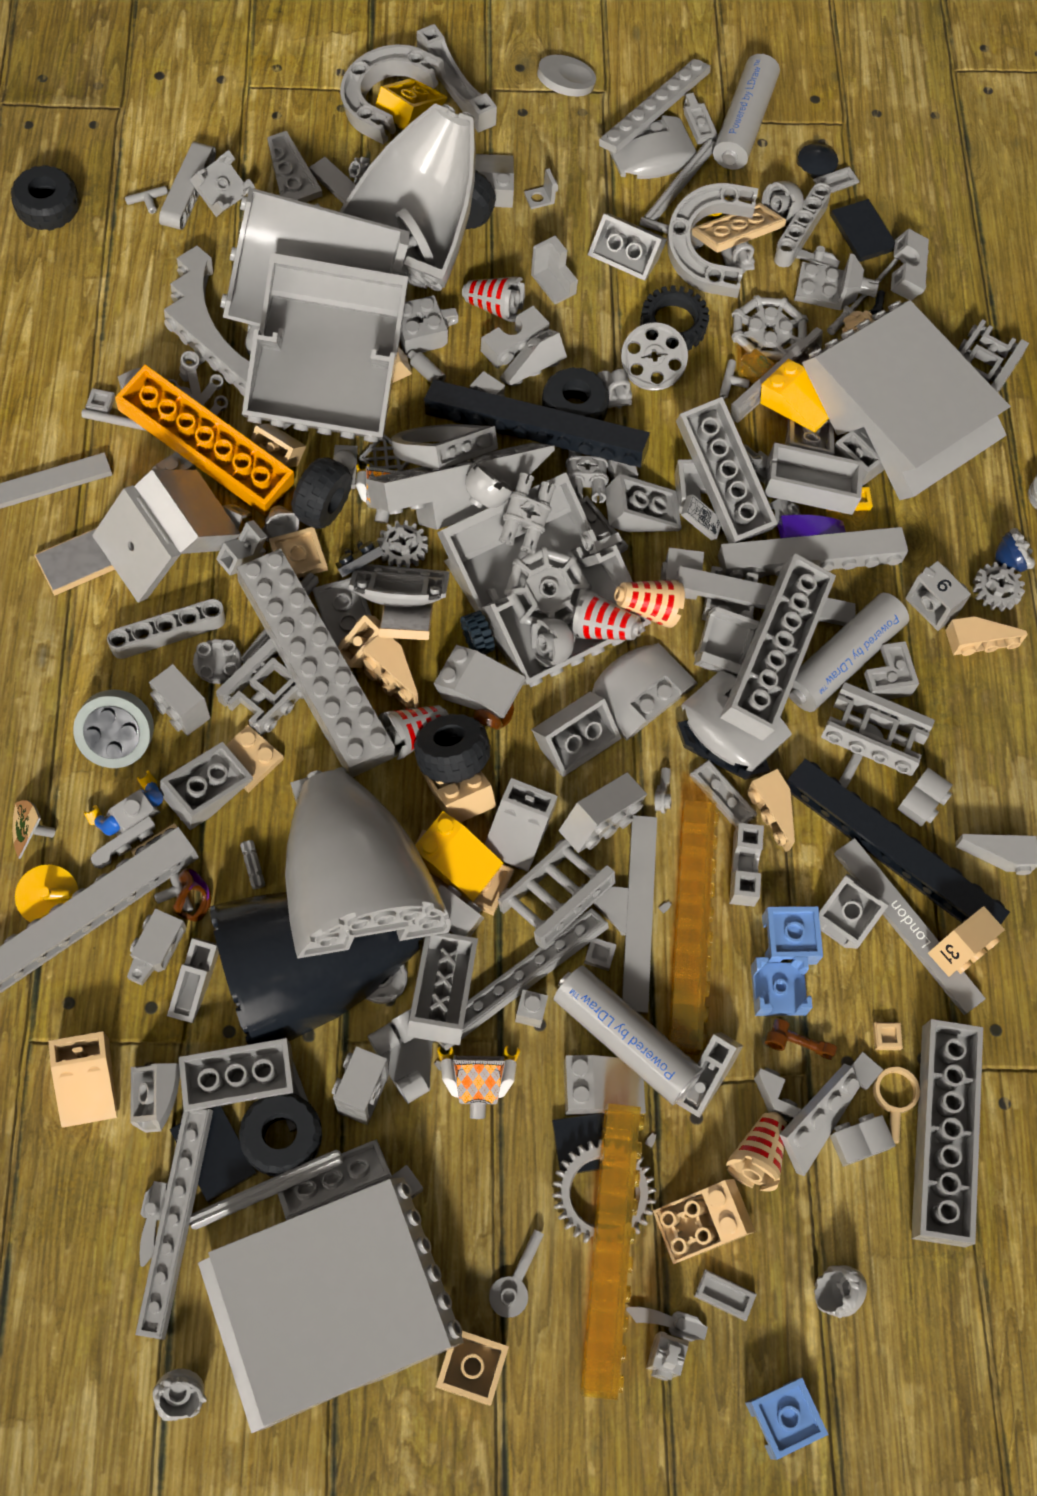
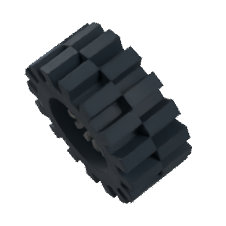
[460,610,495,655]

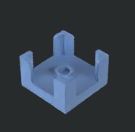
[762,906,823,965]
[751,957,813,1016]
[745,1378,829,1460]

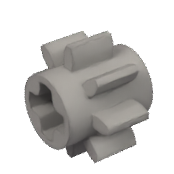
[349,157,371,184]

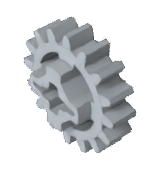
[377,520,428,568]
[972,562,1025,612]

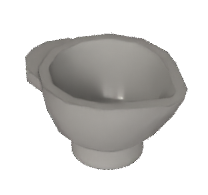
[262,506,299,542]

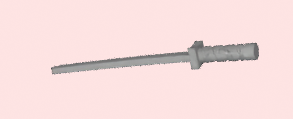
[827,258,899,335]

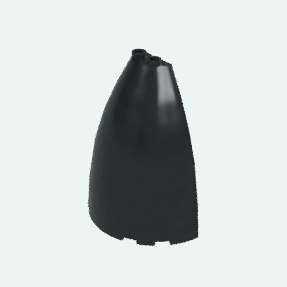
[210,892,423,1045]

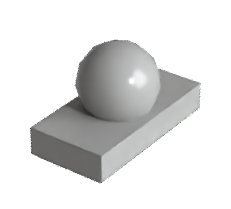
[333,445,358,489]

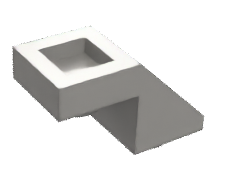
[754,1068,802,1123]

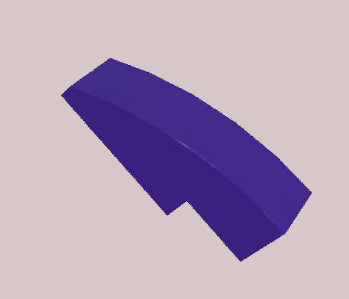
[778,515,846,539]

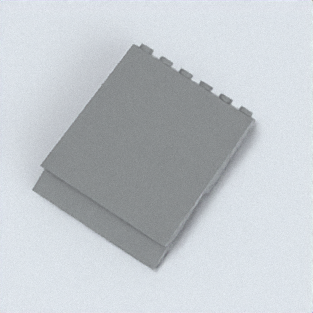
[242,253,408,443]
[802,300,1011,500]
[437,472,651,687]
[198,1177,464,1433]

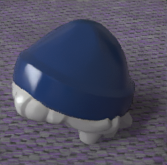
[995,528,1035,573]

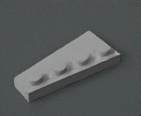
[267,131,322,203]
[779,1064,860,1177]

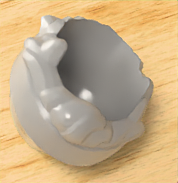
[814,1265,867,1318]
[153,1369,207,1421]

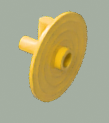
[15,865,79,922]

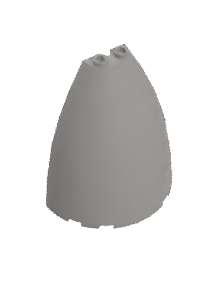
[340,104,476,291]
[285,767,451,959]

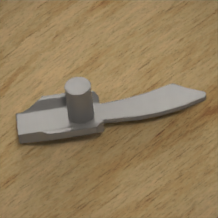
[796,246,840,269]
[140,1181,167,1267]
[626,1307,708,1342]

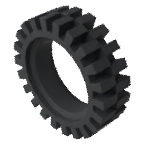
[640,285,710,351]

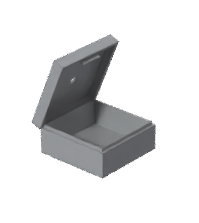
[92,469,241,603]

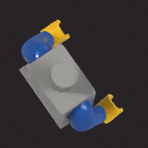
[83,770,163,836]

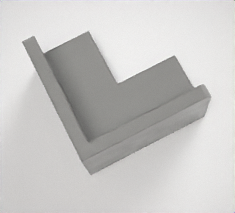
[531,236,578,304]
[674,459,707,514]
[864,641,919,700]

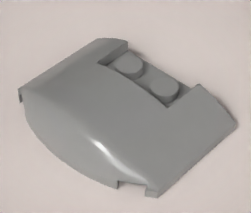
[609,116,697,179]
[349,564,450,608]
[592,643,698,741]
[681,671,792,772]

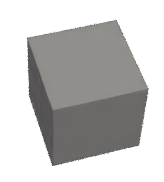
[660,548,704,600]

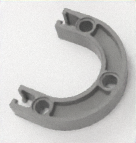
[340,44,446,145]
[667,183,758,298]

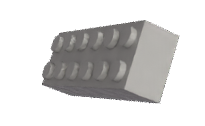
[676,397,778,543]

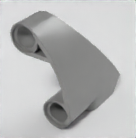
[367,1009,433,1104]

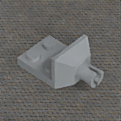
[794,254,879,310]

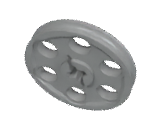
[621,322,688,391]

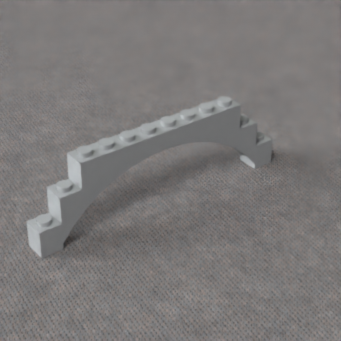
[164,246,291,430]

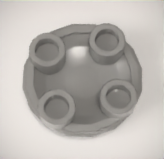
[193,639,242,684]

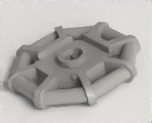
[731,295,808,361]
[504,546,592,626]

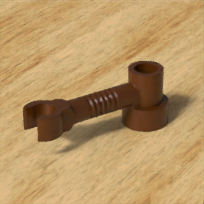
[765,1019,837,1060]

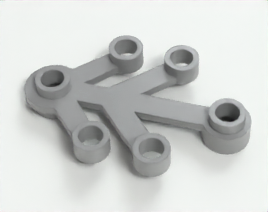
[168,351,228,416]

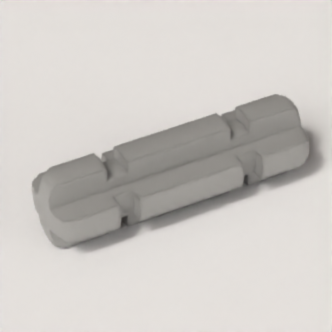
[240,840,265,889]

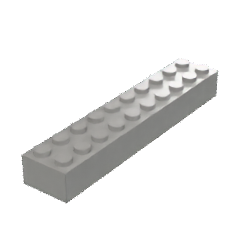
[237,548,395,777]

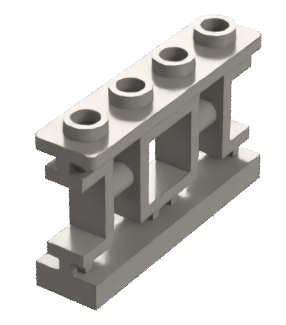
[958,319,1029,393]
[216,639,303,736]
[821,682,935,776]

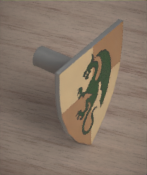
[12,800,55,859]

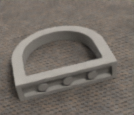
[391,424,498,470]

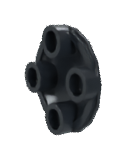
[797,143,839,179]

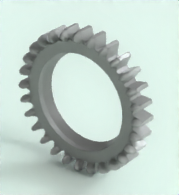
[552,1139,656,1247]

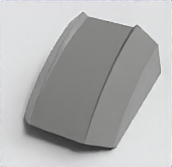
[819,874,889,949]
[130,1063,180,1133]

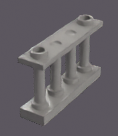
[498,839,615,949]

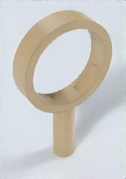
[873,1067,920,1144]

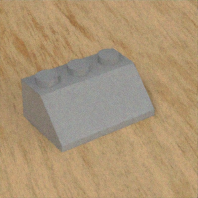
[588,213,667,281]
[531,692,622,777]

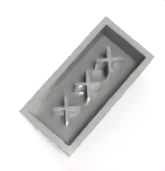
[407,933,478,1046]

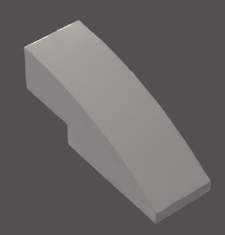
[167,938,219,1023]

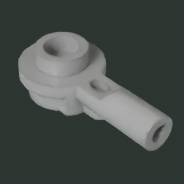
[654,767,672,814]

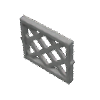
[358,435,410,471]

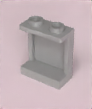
[694,606,759,678]

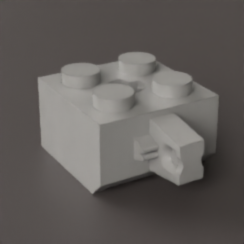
[400,295,458,355]

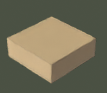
[873,1022,903,1050]

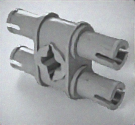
[565,450,609,503]
[499,473,556,554]

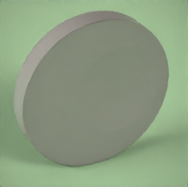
[537,55,596,97]
[395,208,435,267]

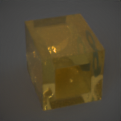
[738,348,775,385]

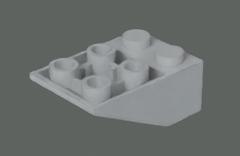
[834,427,885,486]
[485,778,558,872]

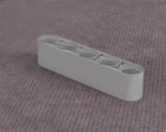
[159,142,216,230]
[774,183,832,267]
[107,599,226,659]

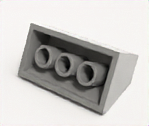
[179,1038,294,1112]

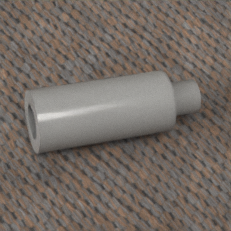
[407,350,446,383]

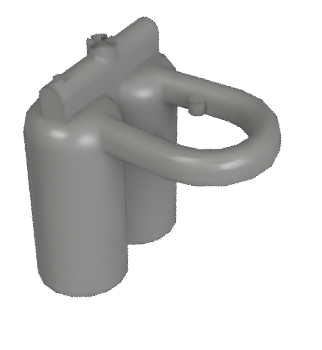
[721,241,755,273]
[597,369,632,409]

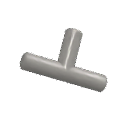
[125,186,168,214]
[719,359,750,399]
[154,872,193,913]

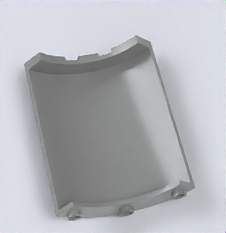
[220,187,410,327]

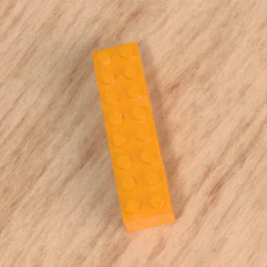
[115,365,294,517]

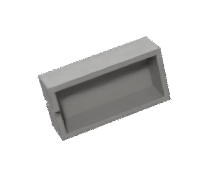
[764,443,864,515]

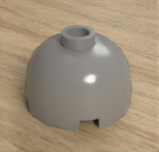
[762,181,804,224]
[465,463,514,508]
[530,618,575,667]

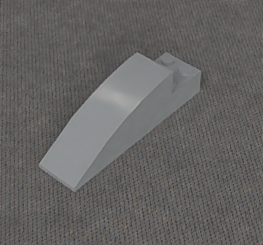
[366,442,555,530]

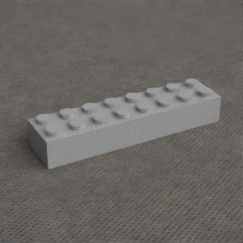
[720,553,836,741]
[911,1019,983,1248]

